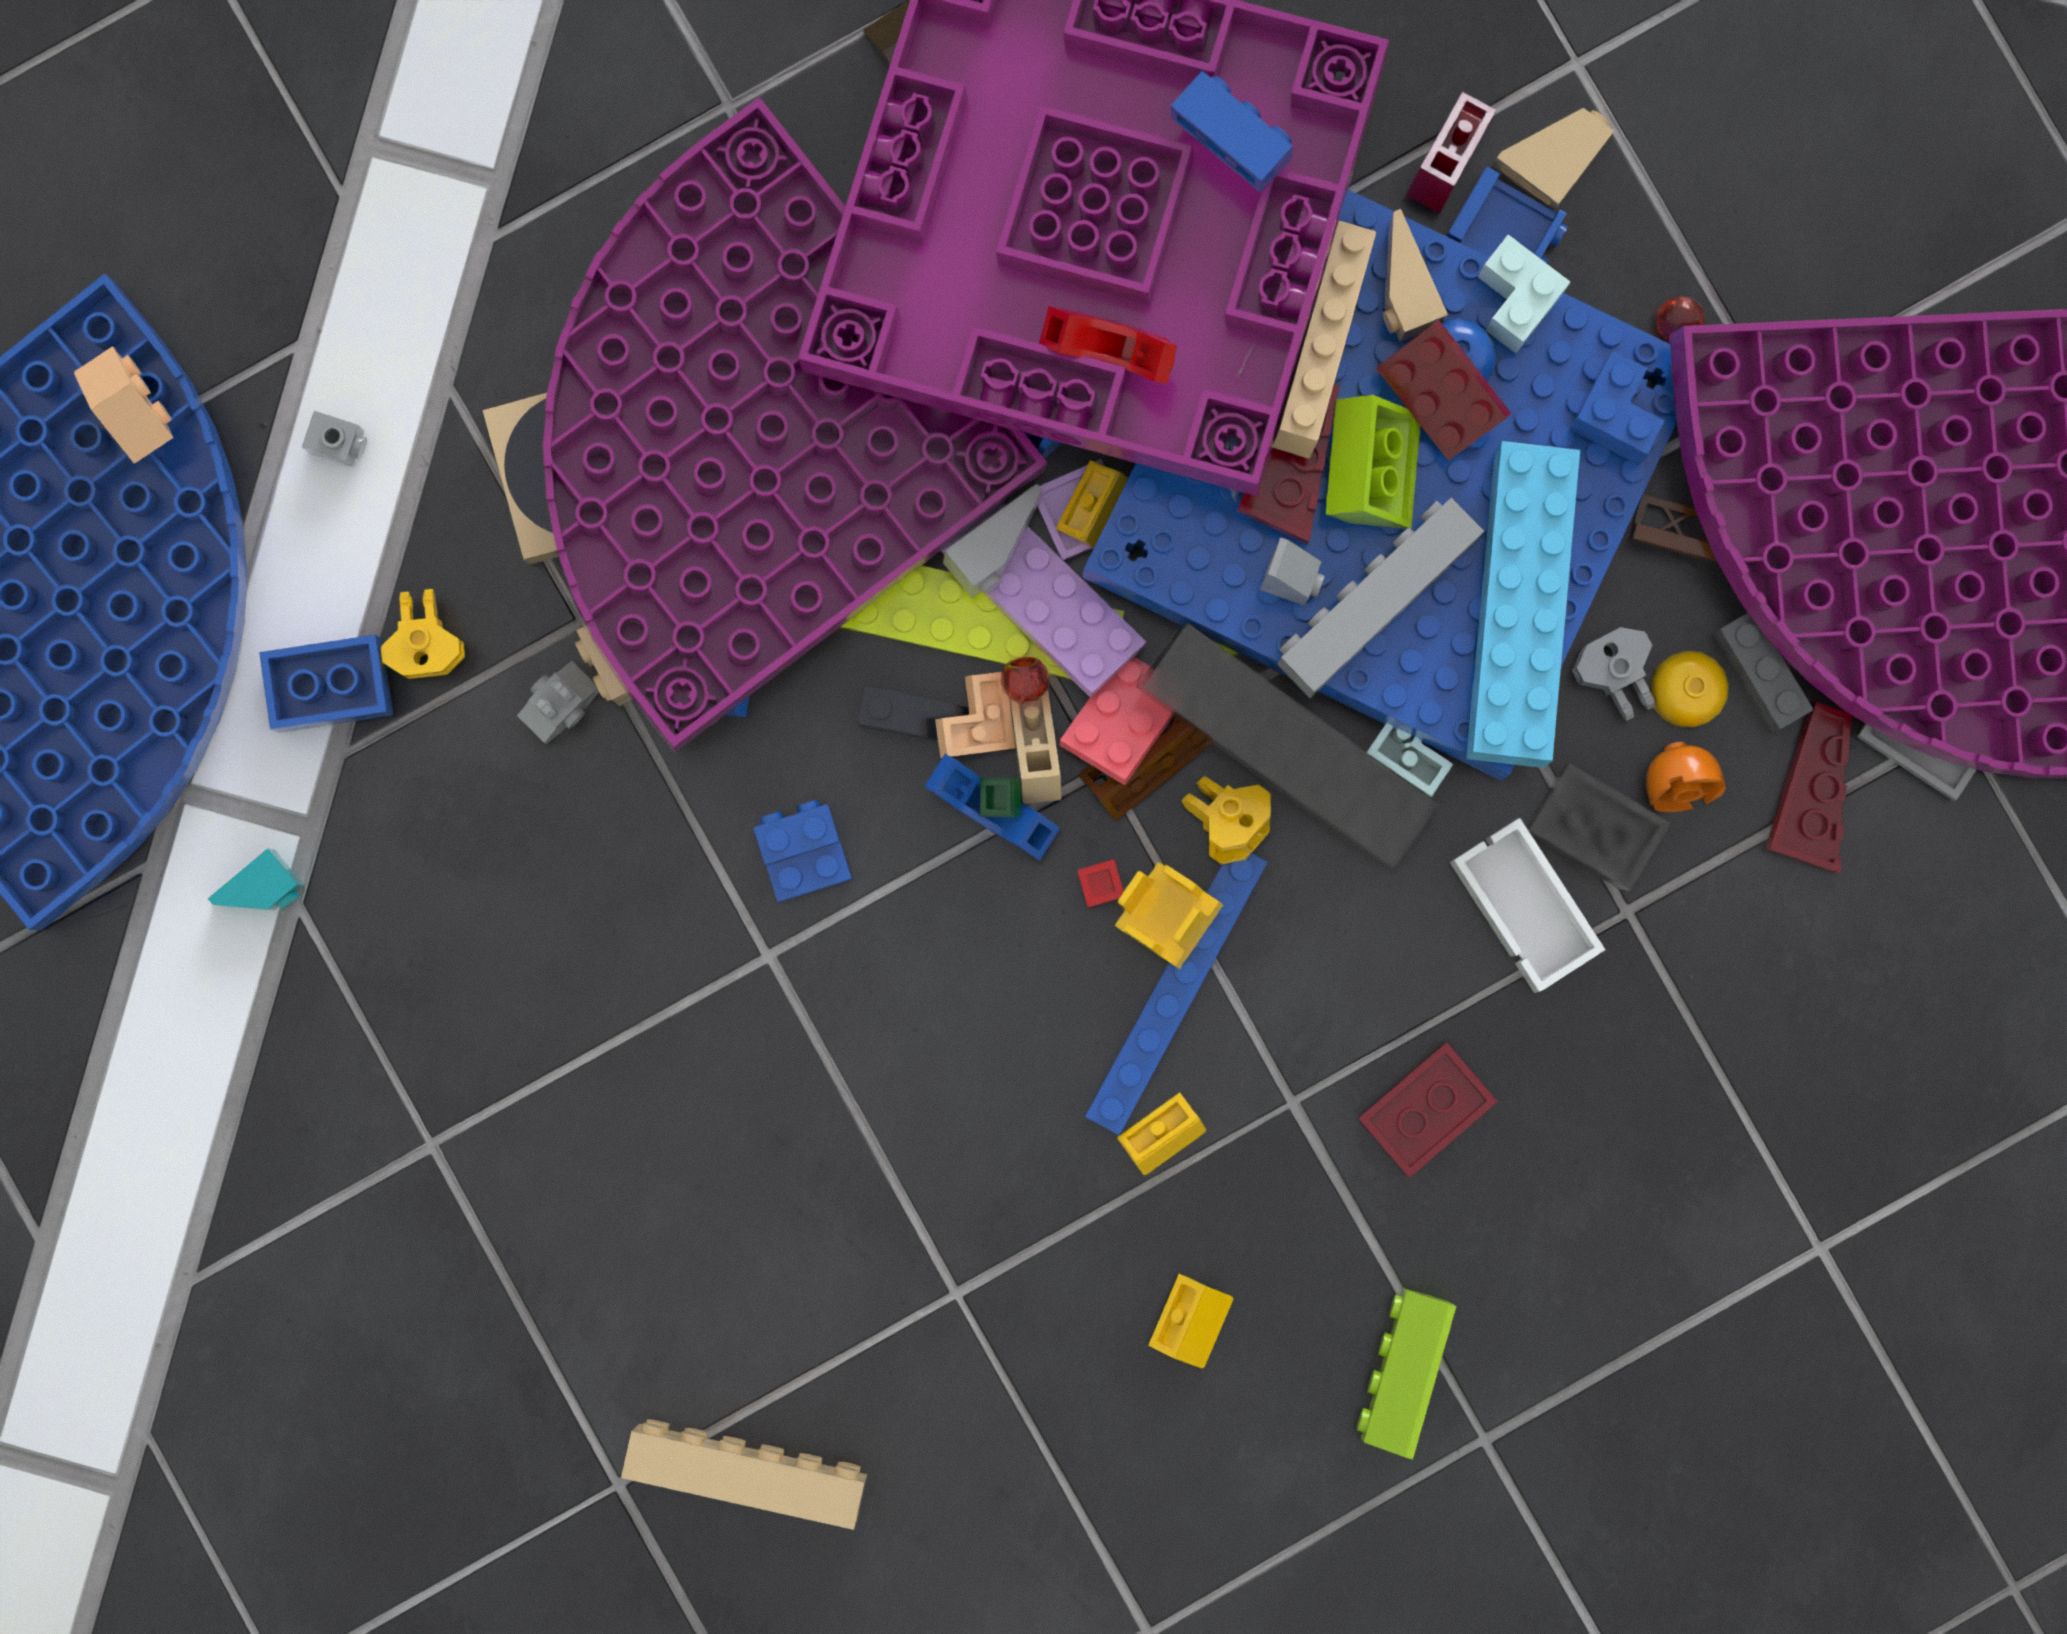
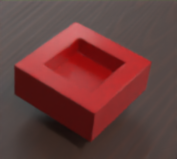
[1077,859,1124,908]

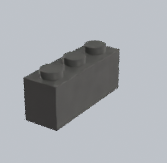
[1713,613,1814,733]

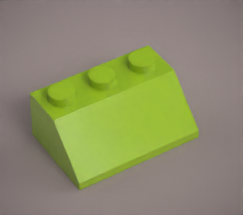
[1326,395,1420,529]

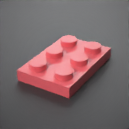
[1060,657,1189,785]

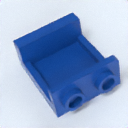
[1446,167,1568,264]

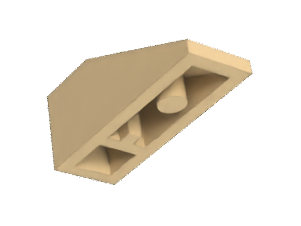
[1382,209,1448,342]
[1008,678,1061,804]

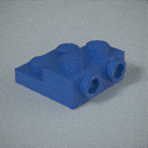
[753,800,852,903]

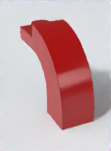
[1039,306,1178,384]

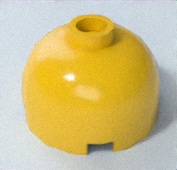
[1650,651,1729,728]

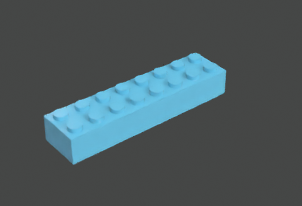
[1466,441,1580,768]

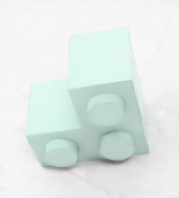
[1478,235,1570,353]
[1363,723,1453,801]

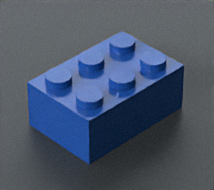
[259,635,394,733]

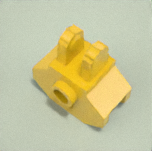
[381,589,465,679]
[1181,776,1271,865]

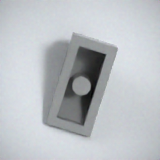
[1260,538,1324,606]

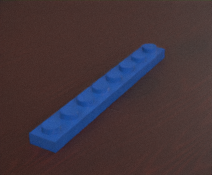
[1085,853,1268,1135]

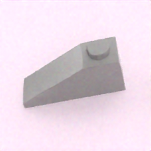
[943,484,1042,598]

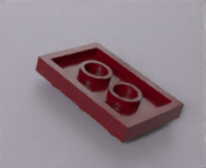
[1376,320,1511,461]
[1357,1042,1498,1178]

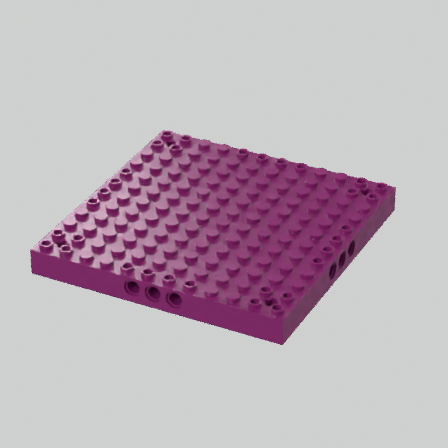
[798,0,1389,496]

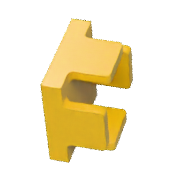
[1115,862,1223,969]

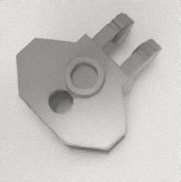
[1571,627,1656,721]
[517,661,599,744]

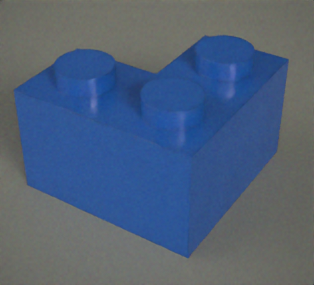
[1570,350,1665,465]

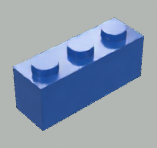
[1171,71,1293,193]

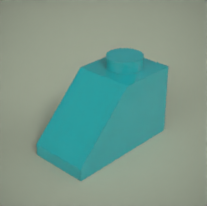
[208,848,305,911]

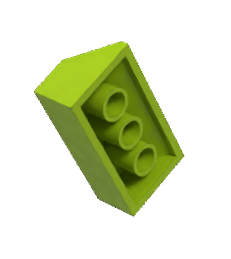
[1357,1288,1456,1460]

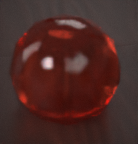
[1657,296,1705,342]
[1001,657,1050,704]

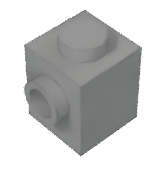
[302,411,367,467]

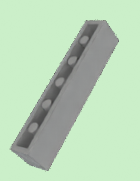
[1277,497,1484,698]

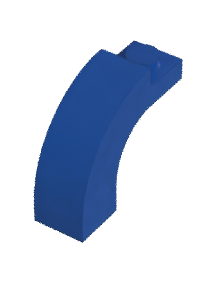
[924,754,1060,860]

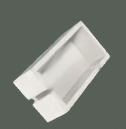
[1449,818,1605,993]

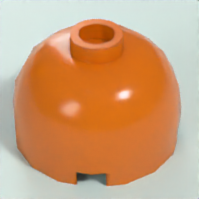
[1645,742,1726,813]

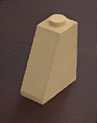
[1493,108,1614,211]

